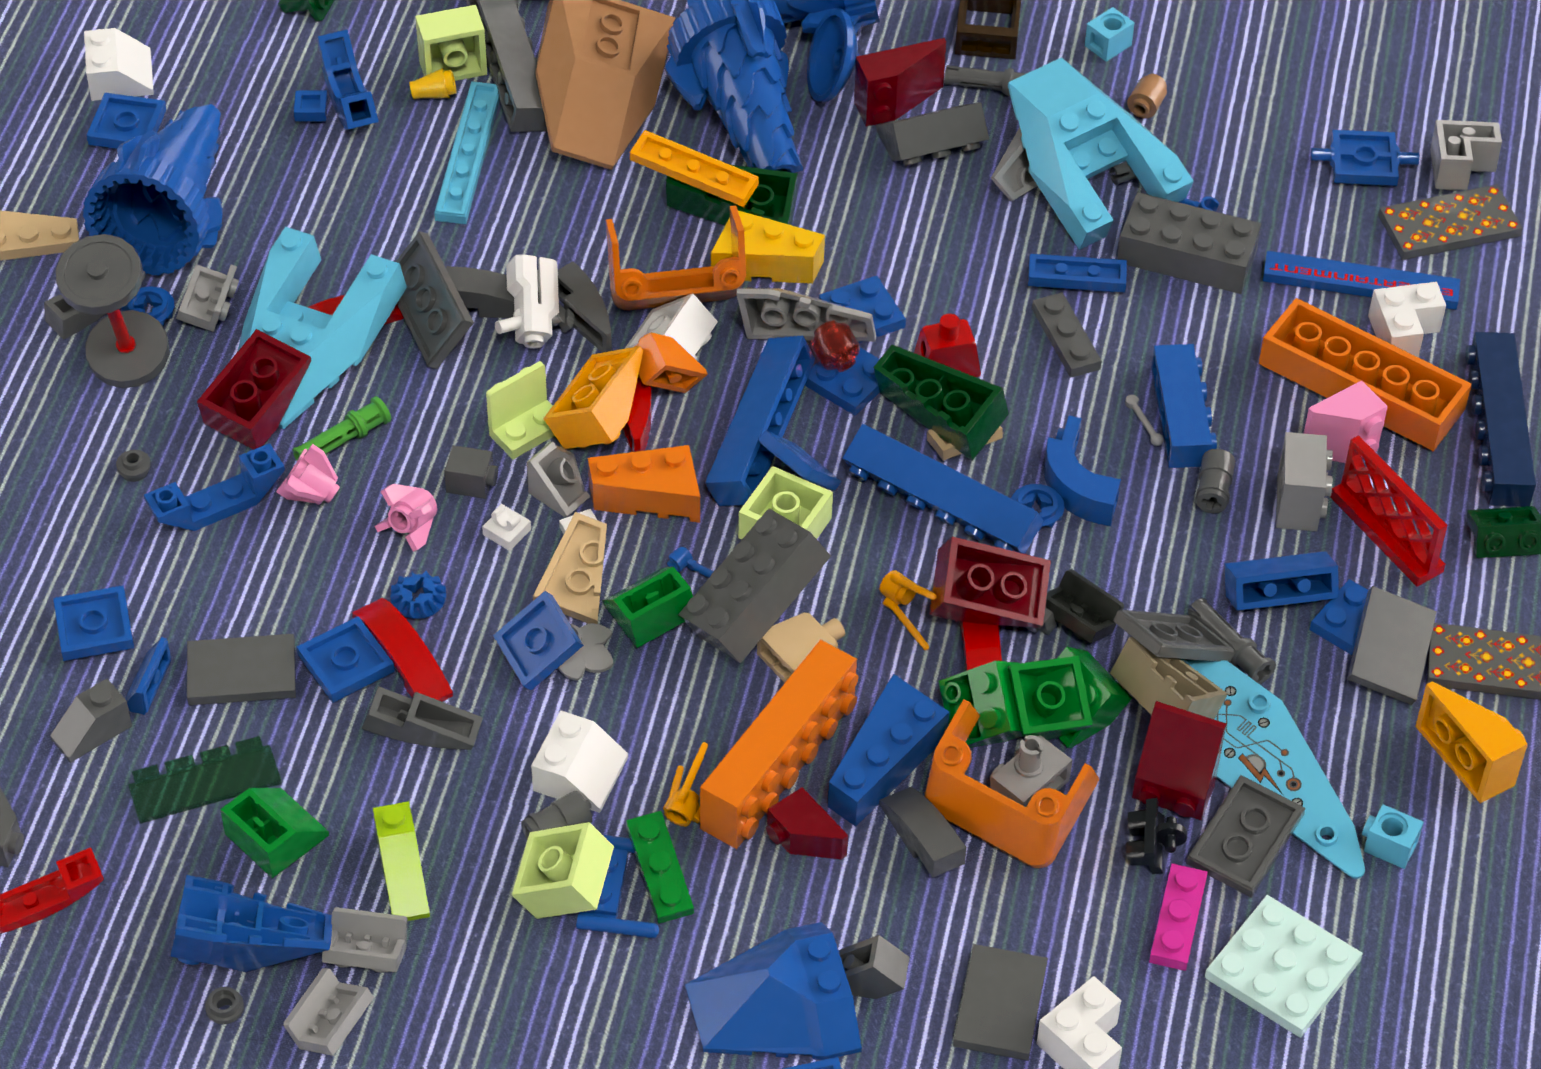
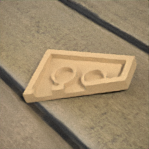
[0,210,80,261]
[533,512,607,624]

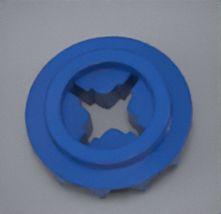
[122,286,175,326]
[1011,484,1065,531]
[390,570,446,619]

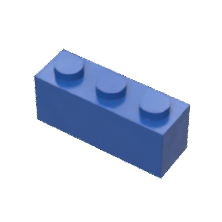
[1225,551,1339,611]

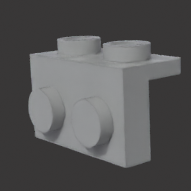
[176,264,239,332]
[322,907,408,973]
[283,968,374,1056]

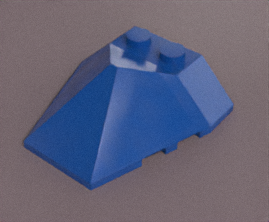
[170,875,332,972]
[685,922,862,1060]

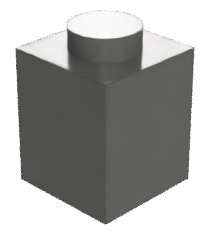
[444,445,498,499]

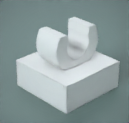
[482,504,531,551]

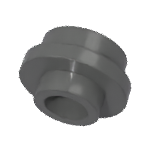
[116,450,151,482]
[205,987,244,1024]

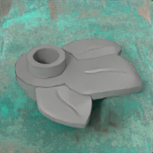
[558,623,613,681]

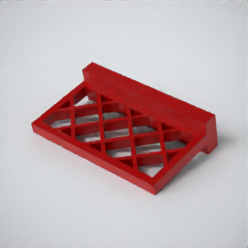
[1330,435,1448,587]

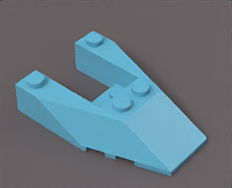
[1008,57,1194,250]
[237,226,407,429]

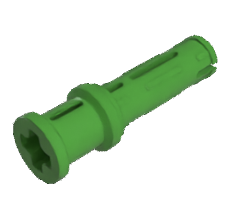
[292,396,391,460]

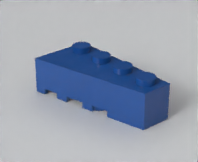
[828,674,949,827]

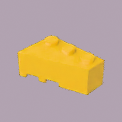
[711,210,825,283]

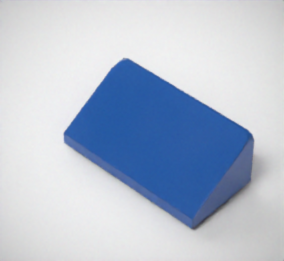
[125,637,171,715]

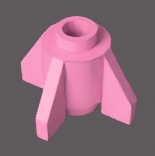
[276,444,340,505]
[374,484,437,552]

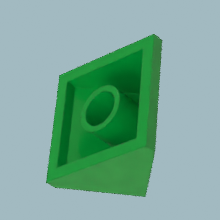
[1008,656,1093,740]

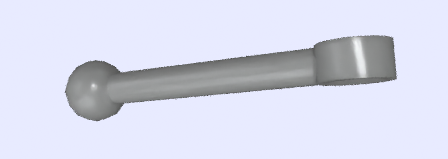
[1125,395,1164,446]

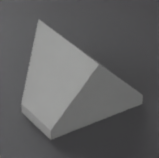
[527,441,590,517]

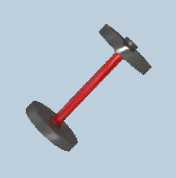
[56,234,170,388]

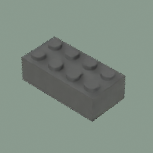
[1117,192,1262,294]
[678,509,831,663]

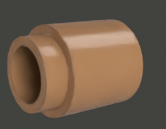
[1127,74,1167,119]

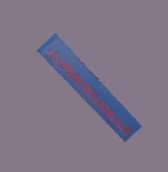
[1263,251,1460,310]

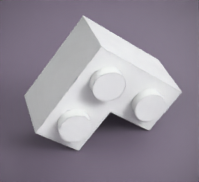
[1368,282,1446,357]
[1036,976,1122,1069]

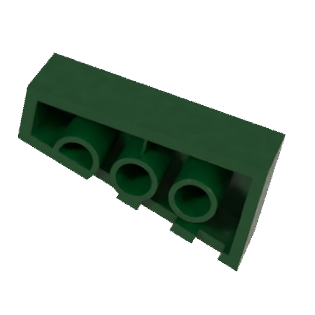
[666,165,798,226]
[873,345,1009,461]

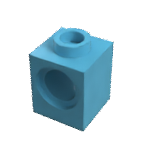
[1085,7,1135,62]
[1362,804,1424,869]

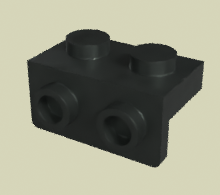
[1045,569,1124,643]

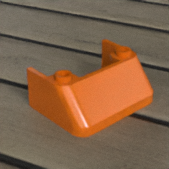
[606,206,746,310]
[924,699,1100,868]

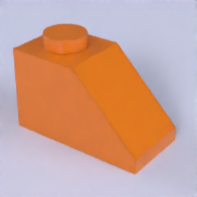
[634,332,708,393]

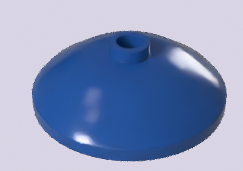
[807,9,859,102]

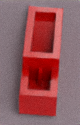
[622,374,652,452]

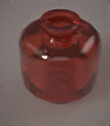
[811,320,860,372]

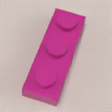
[1149,864,1208,971]

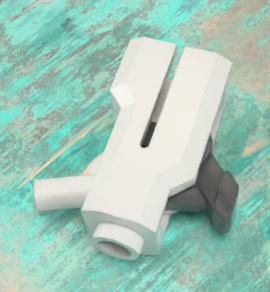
[495,254,575,349]

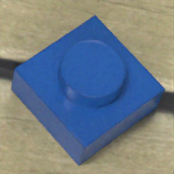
[294,90,328,121]

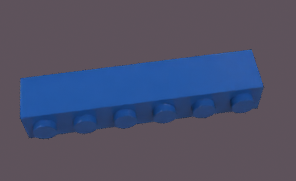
[705,336,816,506]
[842,423,1044,554]

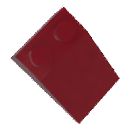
[854,38,947,127]
[197,329,312,450]
[930,536,1051,628]
[1132,701,1227,821]

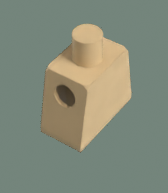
[757,613,845,683]

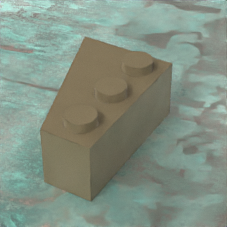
[1110,637,1228,719]

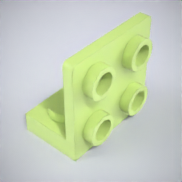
[486,361,555,460]

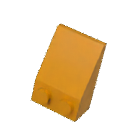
[543,346,643,449]
[1415,681,1528,803]

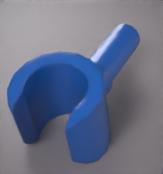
[1179,196,1219,212]
[667,547,714,578]

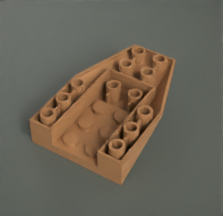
[535,0,675,170]

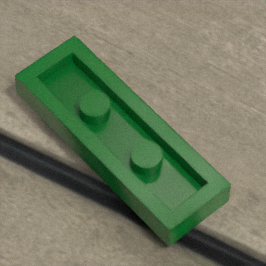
[626,811,694,924]

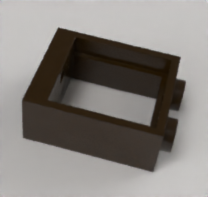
[955,0,1021,59]

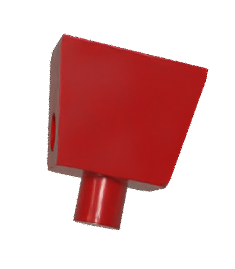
[914,313,981,377]

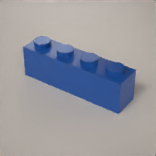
[1151,344,1217,468]

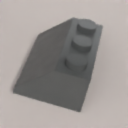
[876,102,989,166]

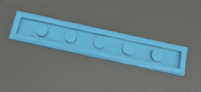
[434,81,500,224]

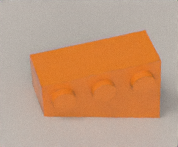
[588,445,700,523]

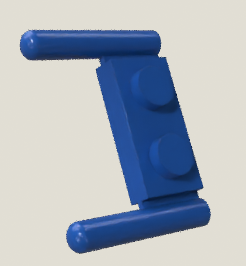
[576,835,659,938]

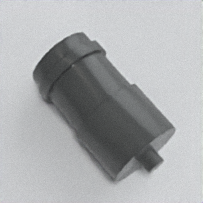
[1195,449,1236,513]
[521,791,593,840]

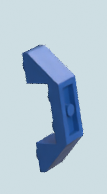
[144,443,285,531]

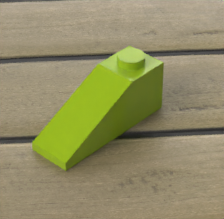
[373,801,430,921]

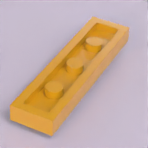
[629,130,759,207]

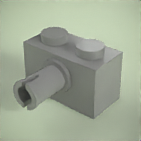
[990,735,1073,807]

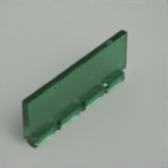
[128,736,282,824]

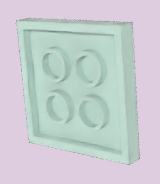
[1205,895,1363,1038]

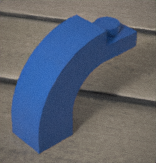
[316,29,379,129]
[1044,416,1121,526]

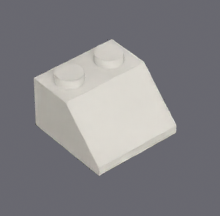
[84,28,154,101]
[625,293,718,359]
[531,710,628,813]

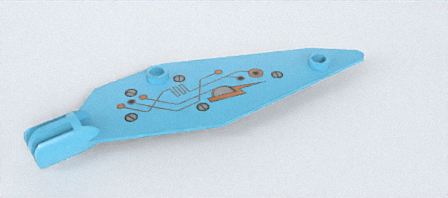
[1181,659,1365,879]

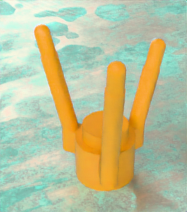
[879,570,937,650]
[663,742,708,827]

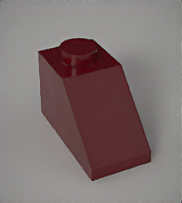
[766,787,848,860]

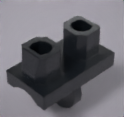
[1126,798,1187,874]

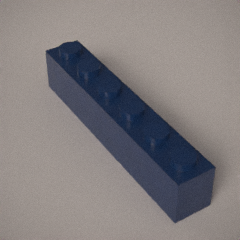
[1465,332,1536,507]

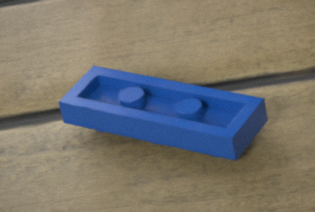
[1028,254,1127,293]

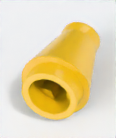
[409,68,457,100]

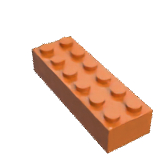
[1258,298,1472,451]
[700,639,859,849]

